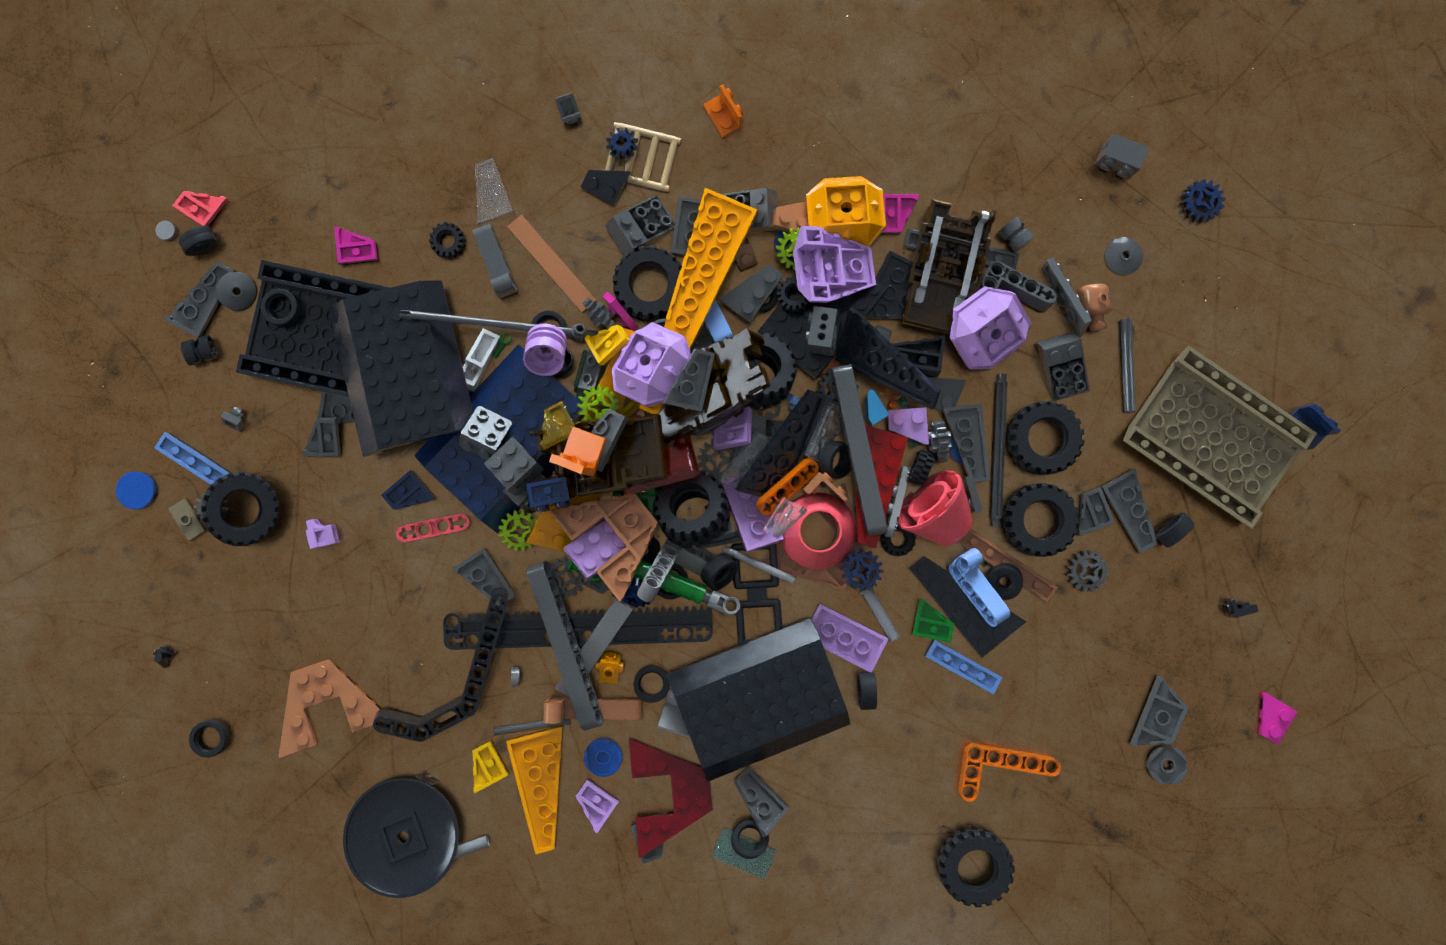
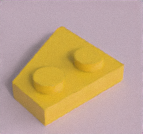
[584,325,630,366]
[472,740,509,793]

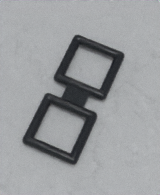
[731,543,783,645]

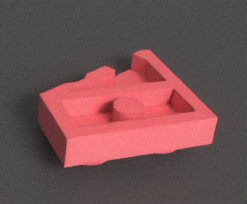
[172,191,228,226]

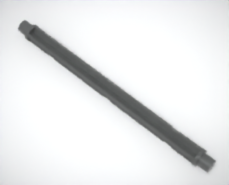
[991,373,1008,527]

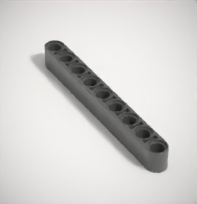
[831,364,887,537]
[527,561,604,731]

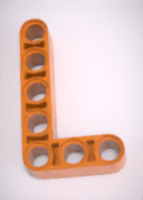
[958,743,1061,802]

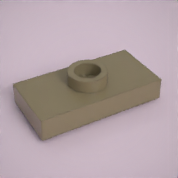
[168,498,207,541]

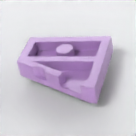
[576,779,619,833]

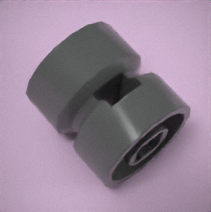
[998,216,1034,252]

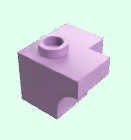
[305,519,340,549]

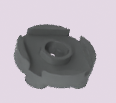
[1146,745,1187,785]

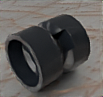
[181,334,217,366]

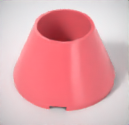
[898,470,973,546]
[779,492,856,569]

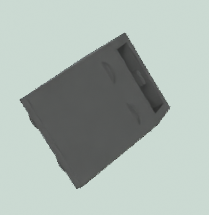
[722,188,778,232]
[605,195,675,257]
[1037,331,1090,401]

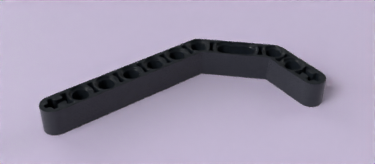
[373,587,509,742]

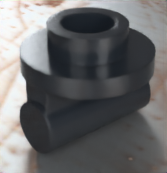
[153,647,174,668]

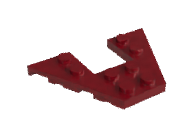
[629,739,713,858]

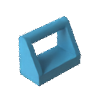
[864,390,889,426]

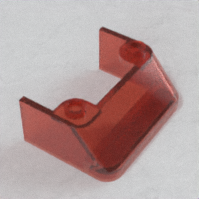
[623,434,700,495]

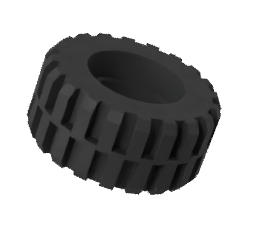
[612,245,682,322]
[721,332,797,409]
[1007,401,1085,475]
[654,470,731,548]
[201,472,279,546]
[1002,483,1080,557]
[937,828,1015,908]

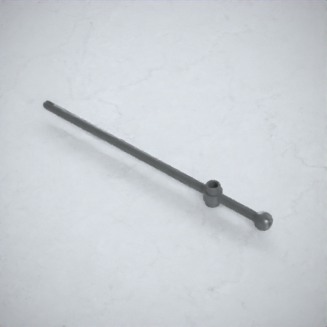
[399,310,598,342]

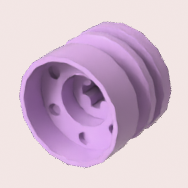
[523,324,567,376]

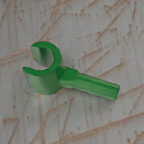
[492,332,512,358]

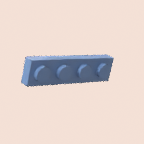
[154,432,230,485]
[925,640,1003,694]

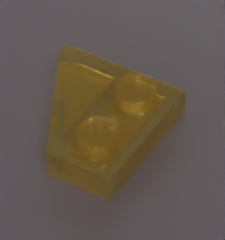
[541,401,575,450]

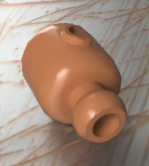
[1079,283,1111,331]

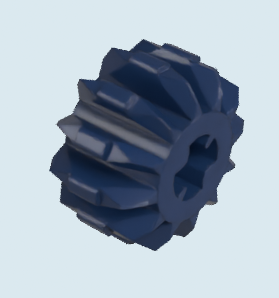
[606,127,638,160]

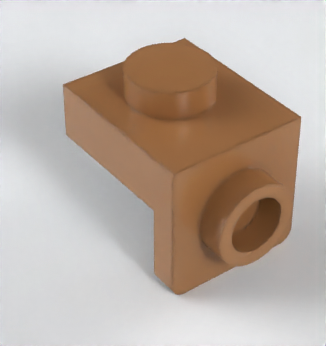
[735,238,758,270]

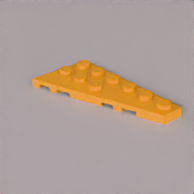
[506,726,563,854]

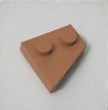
[771,202,808,233]

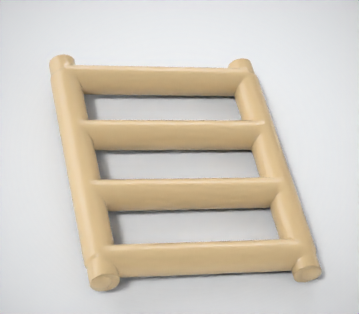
[605,122,682,192]

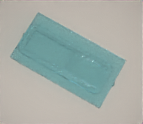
[711,827,777,879]

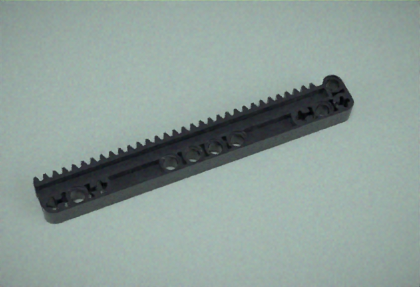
[443,605,713,650]

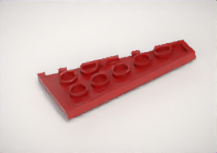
[855,425,908,549]

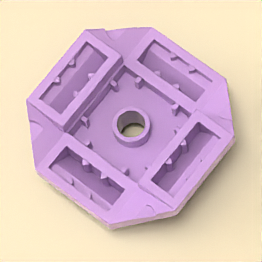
[950,286,1032,369]
[612,322,691,407]

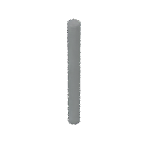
[723,546,796,584]

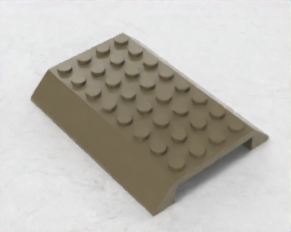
[1123,346,1317,529]

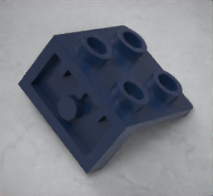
[1291,404,1341,450]
[526,477,573,512]

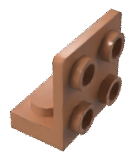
[802,472,848,502]

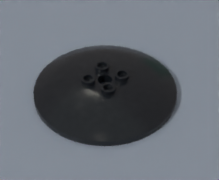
[343,778,459,898]

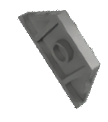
[1130,676,1188,746]

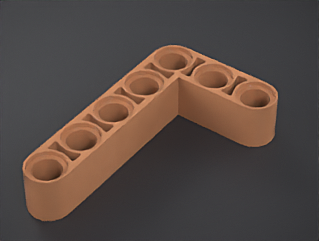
[543,697,643,724]

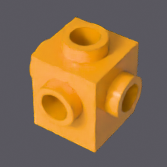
[596,652,624,684]

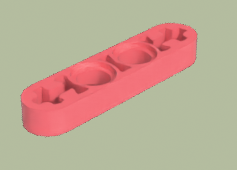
[396,514,471,542]

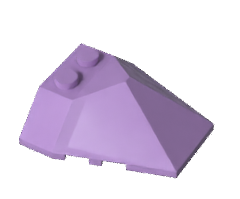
[793,226,876,303]

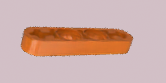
[756,458,819,516]

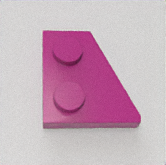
[882,194,919,234]
[334,227,378,265]
[602,291,639,331]
[1259,692,1297,745]

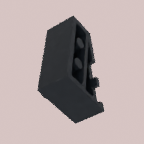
[892,335,946,378]

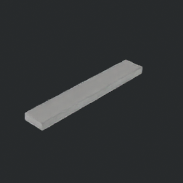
[555,598,633,697]

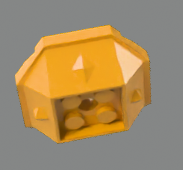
[806,176,886,247]

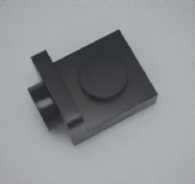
[1224,598,1259,618]

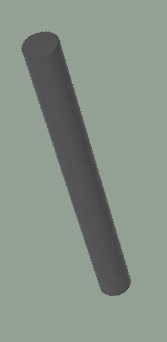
[493,719,571,736]

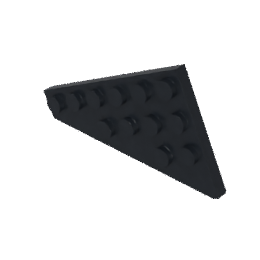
[865,251,948,319]

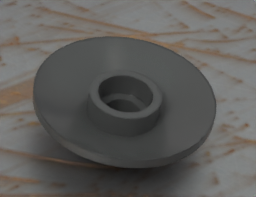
[1105,237,1143,275]
[216,272,256,310]

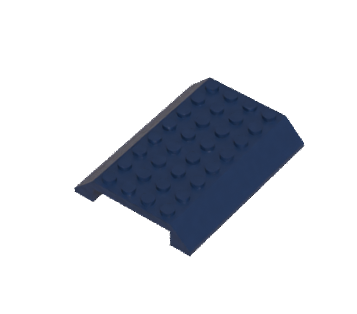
[414,344,584,534]

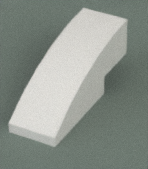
[463,328,500,392]

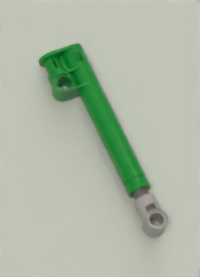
[567,560,740,617]

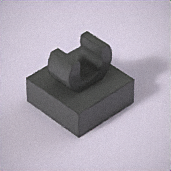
[220,407,244,432]

